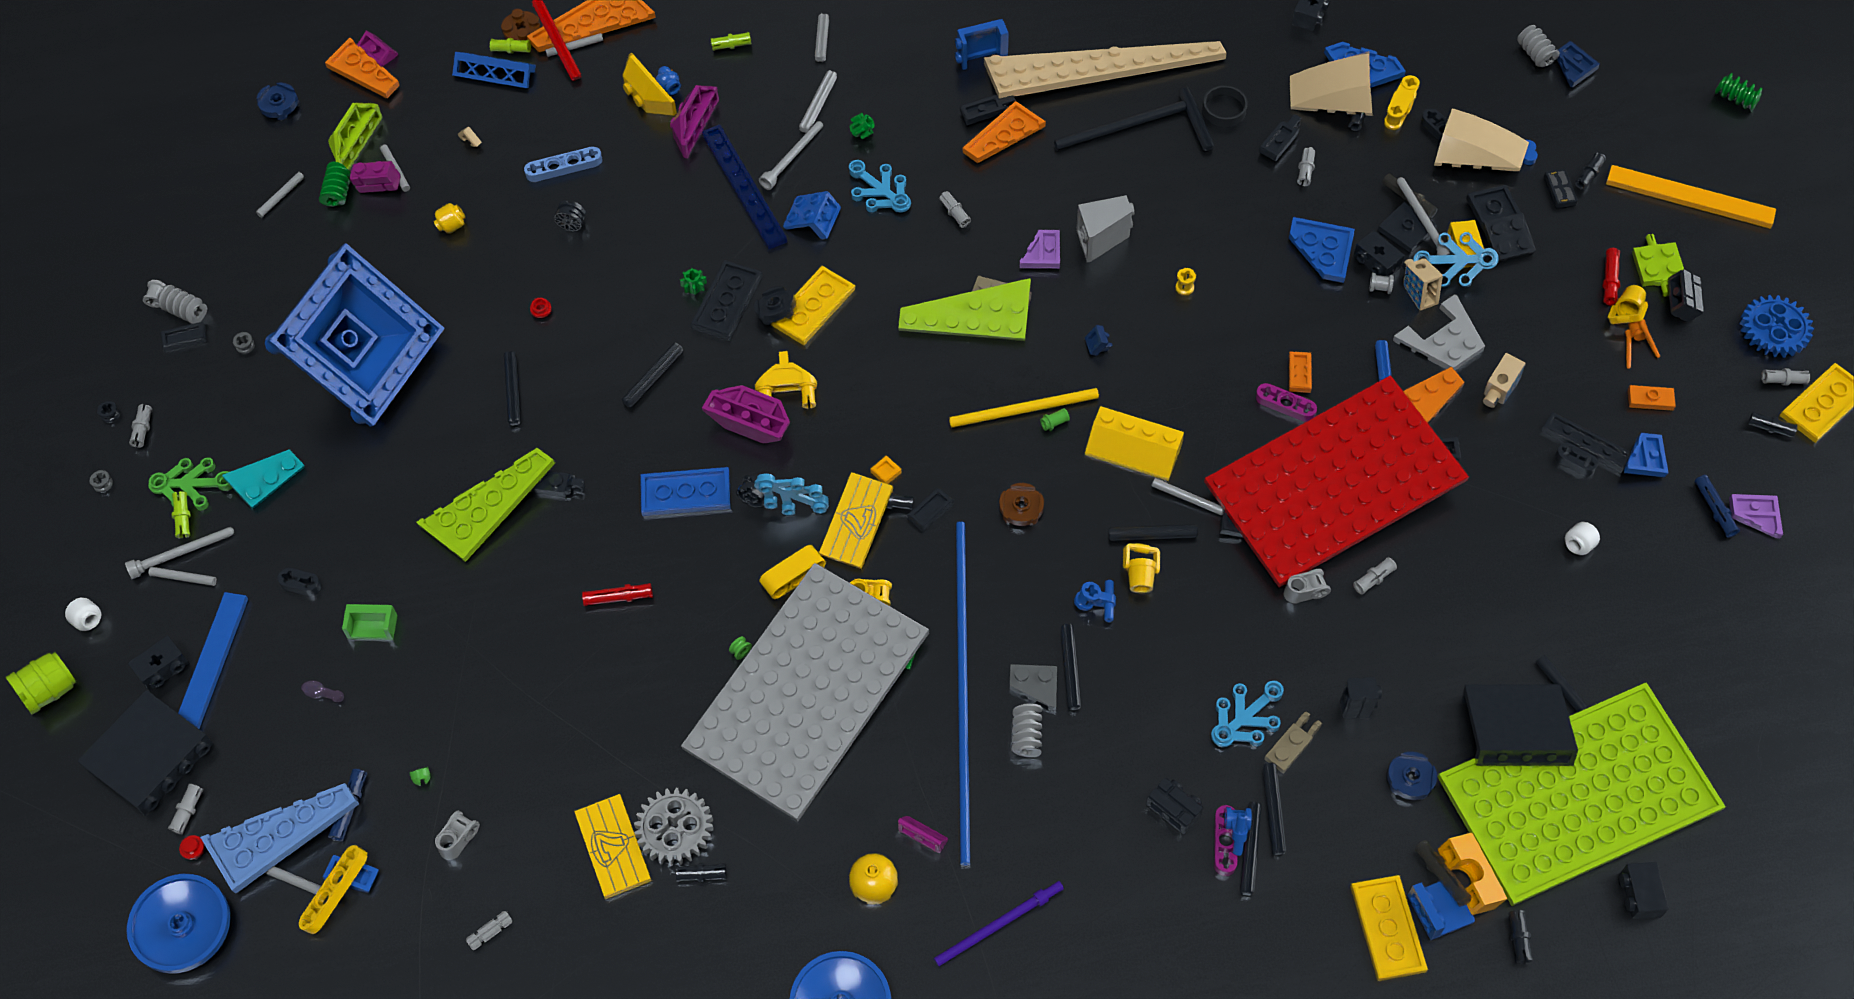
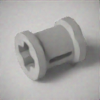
[1369,273,1394,294]
[143,280,166,308]

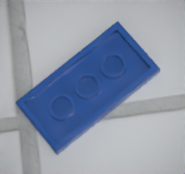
[641,467,731,516]

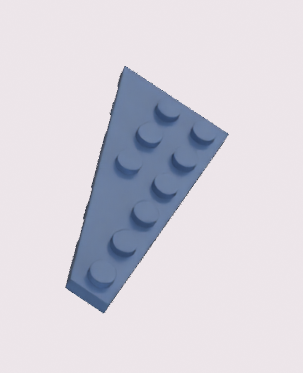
[200,783,359,893]

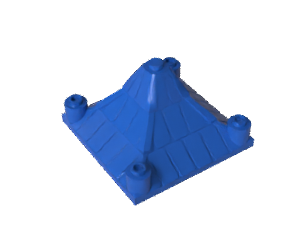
[265,243,445,427]

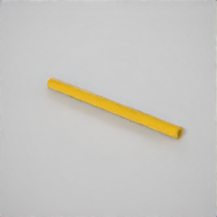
[949,388,1099,428]

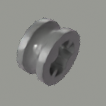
[233,332,255,354]
[89,470,113,492]

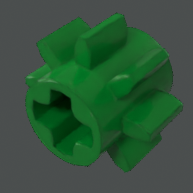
[850,113,874,139]
[680,268,707,295]

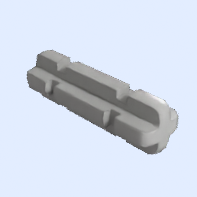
[466,911,512,950]

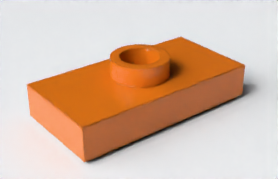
[1289,352,1312,393]
[1628,385,1676,411]

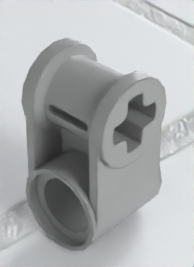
[1284,569,1331,603]
[435,810,479,860]

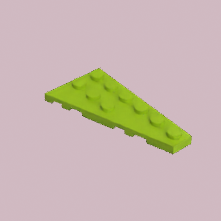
[899,278,1031,341]
[416,448,555,562]

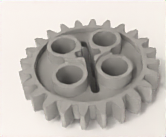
[634,788,714,866]

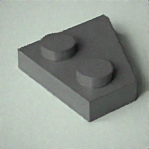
[1010,664,1057,711]

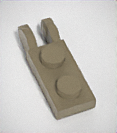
[1264,711,1322,774]

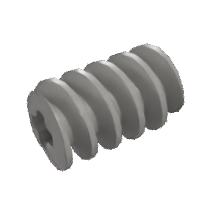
[1517,25,1560,67]
[159,285,207,324]
[1012,704,1042,757]

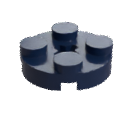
[257,82,299,120]
[1387,752,1437,800]

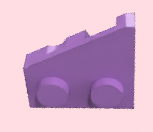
[1020,230,1060,268]
[1729,494,1783,538]

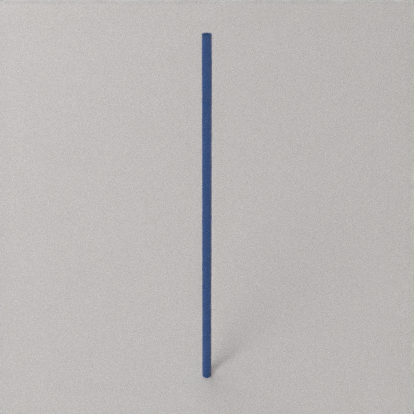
[956,522,970,866]

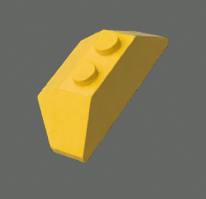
[623,53,677,116]

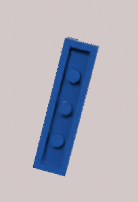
[452,52,536,88]

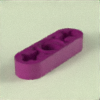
[1256,383,1317,422]
[1214,805,1237,876]

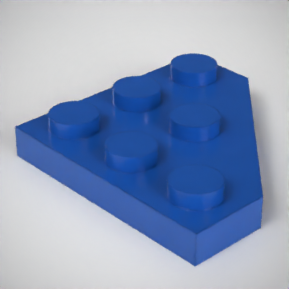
[1324,42,1406,88]
[1289,217,1355,283]

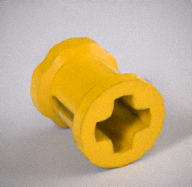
[1175,268,1196,296]

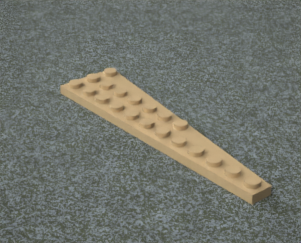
[984,41,1226,98]

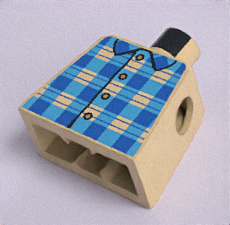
[1402,259,1443,311]
[1483,353,1525,408]

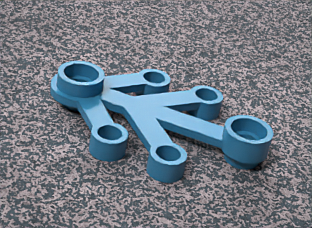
[849,160,911,212]
[1414,232,1499,288]
[754,474,829,516]
[1211,681,1284,747]

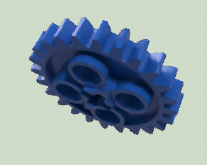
[1740,295,1814,358]

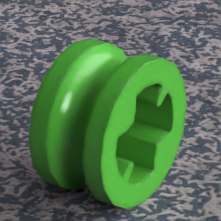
[729,636,752,660]

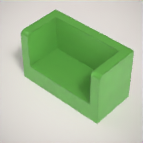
[342,604,397,640]

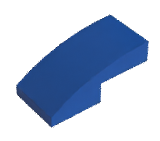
[323,855,379,893]

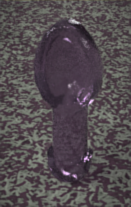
[301,681,344,702]

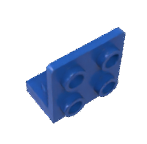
[783,191,841,239]
[1407,877,1475,940]

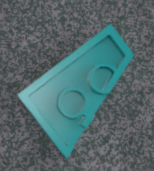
[222,449,304,509]

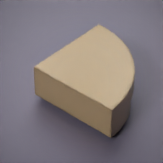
[458,127,482,147]

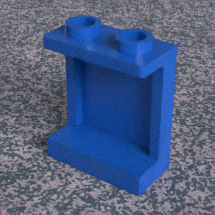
[955,19,1008,70]

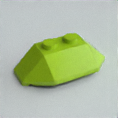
[328,103,382,170]

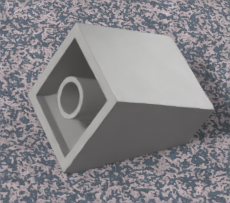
[1076,195,1134,262]

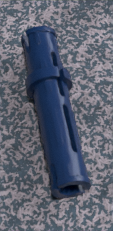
[1694,475,1740,538]
[328,769,367,842]

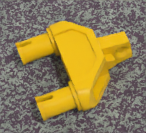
[755,351,817,409]

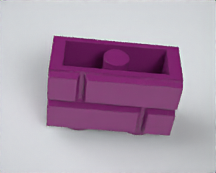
[350,161,401,193]

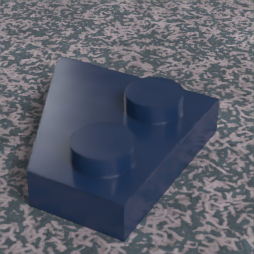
[1557,41,1600,87]

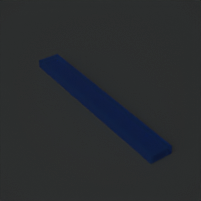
[702,124,788,250]

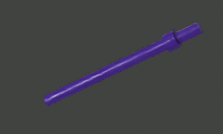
[934,881,1064,967]

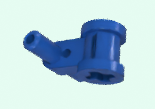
[1074,580,1116,622]
[1224,807,1252,856]

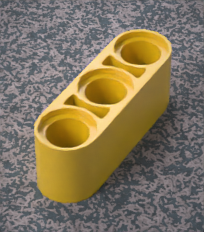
[759,545,826,599]

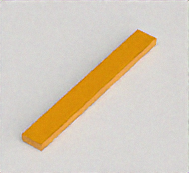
[1606,165,1776,229]

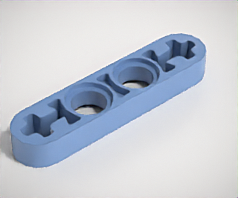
[524,147,602,182]

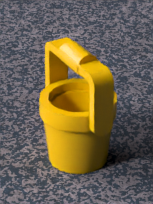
[1608,285,1648,324]
[1123,543,1160,593]

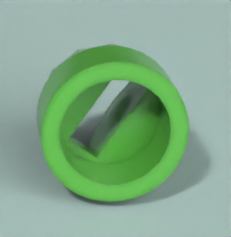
[409,767,430,786]

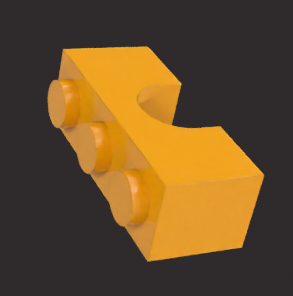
[1438,833,1507,915]

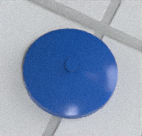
[127,874,230,973]
[790,951,891,999]

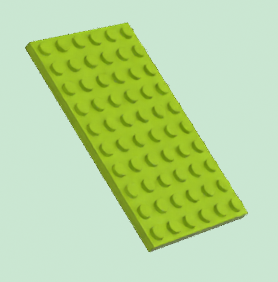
[1437,682,1726,906]

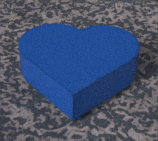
[1523,140,1538,165]

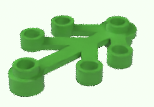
[148,458,232,511]

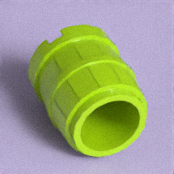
[6,652,76,715]

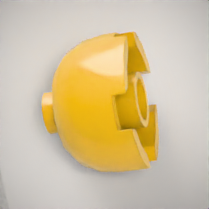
[849,853,898,905]

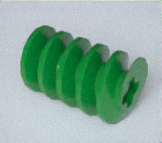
[1715,73,1762,112]
[319,161,351,207]

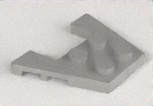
[1393,294,1485,370]

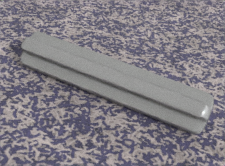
[815,13,829,62]

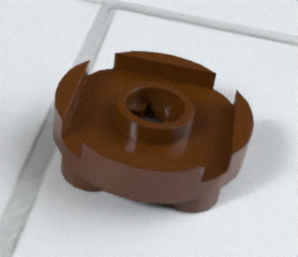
[501,9,541,40]
[999,483,1044,526]

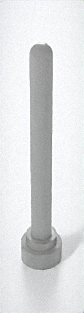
[759,121,823,190]
[1397,177,1454,255]
[125,527,234,579]

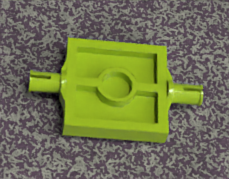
[1632,234,1684,297]

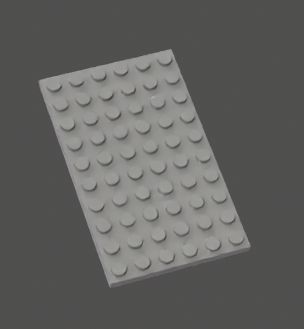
[681,563,929,821]

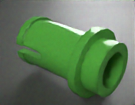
[1040,408,1070,431]

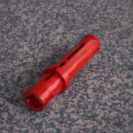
[1602,248,1620,305]
[582,583,653,606]

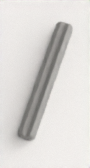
[799,70,837,133]

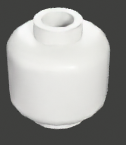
[1565,522,1600,555]
[65,597,101,631]

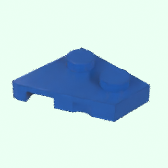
[1624,433,1668,477]

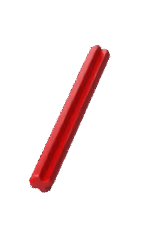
[532,0,581,81]

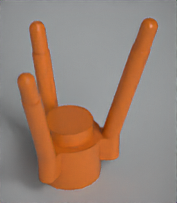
[1625,319,1660,369]

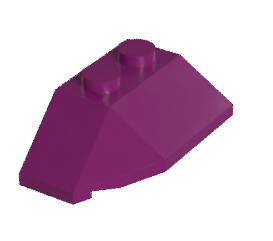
[670,85,719,158]
[702,385,790,443]

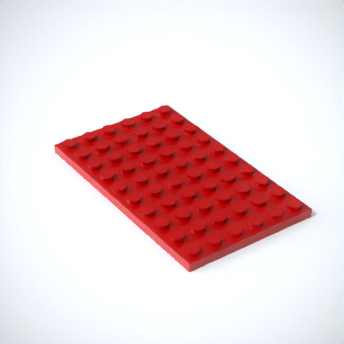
[1204,375,1469,587]

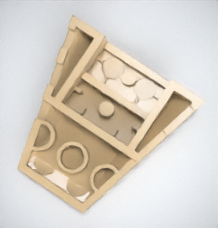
[1290,51,1373,116]
[1434,108,1529,171]

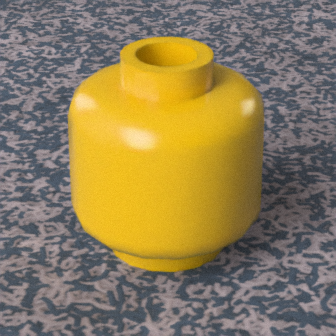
[434,203,466,234]

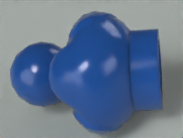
[655,66,681,95]

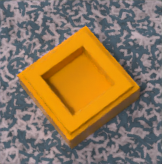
[870,456,902,484]

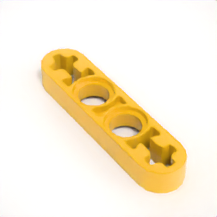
[299,845,367,934]

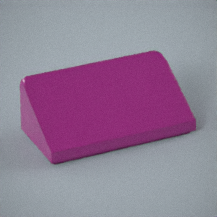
[357,31,398,67]
[898,816,948,853]

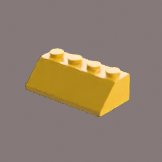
[1085,406,1184,481]

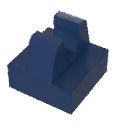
[1085,325,1112,356]

